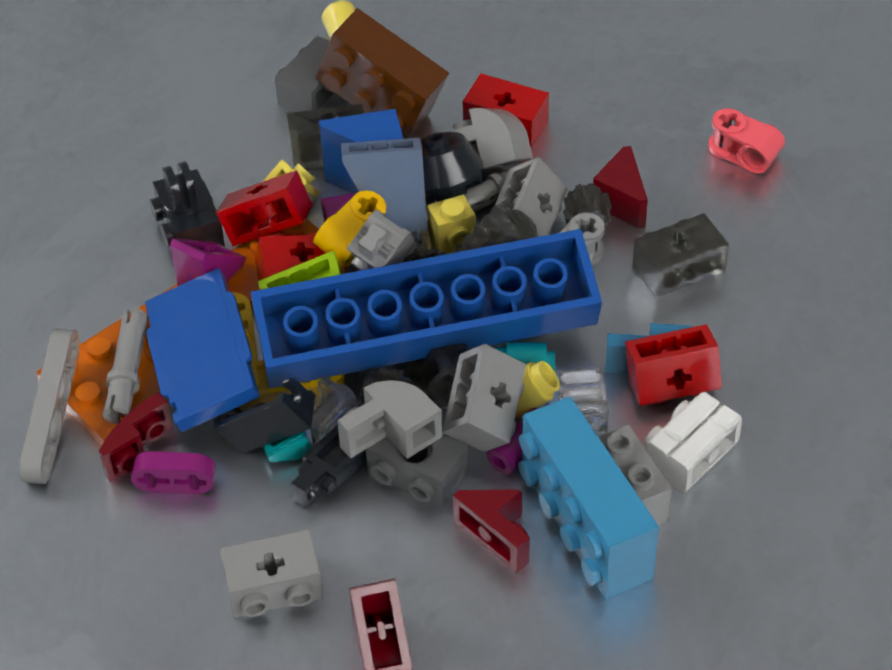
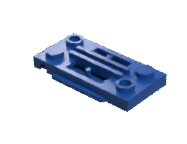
[145,268,260,432]

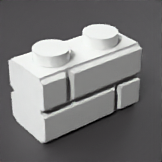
[644,391,742,493]

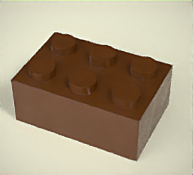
[315,8,449,139]

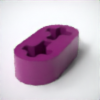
[131,451,216,494]

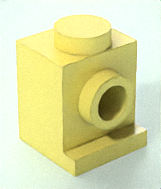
[427,194,479,256]

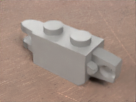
[347,209,417,271]

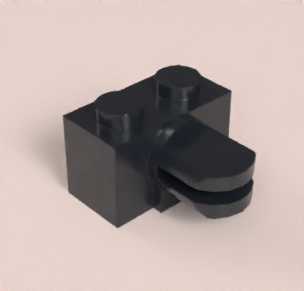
[149,161,225,248]

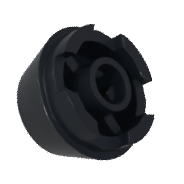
[421,132,483,202]

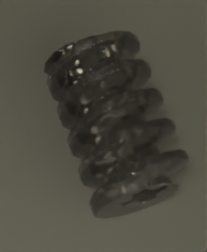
[452,204,537,253]

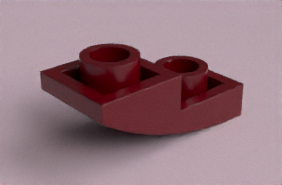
[99,392,173,482]

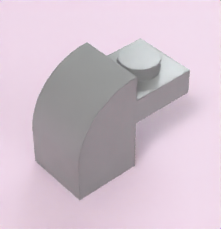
[449,108,533,169]
[338,380,442,459]

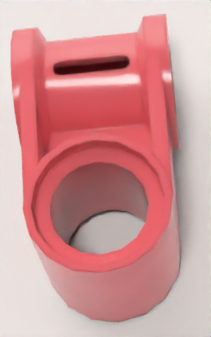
[708,108,785,174]

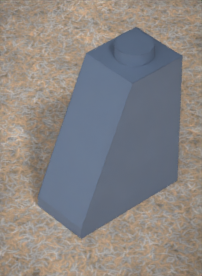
[341,138,428,244]

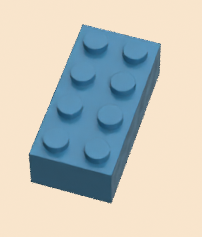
[519,396,659,599]

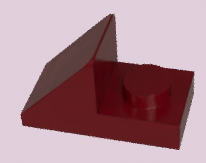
[453,489,530,574]

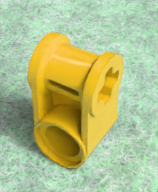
[313,190,387,268]

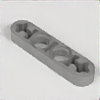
[19,328,80,484]

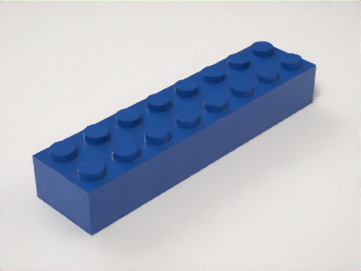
[251,229,602,389]

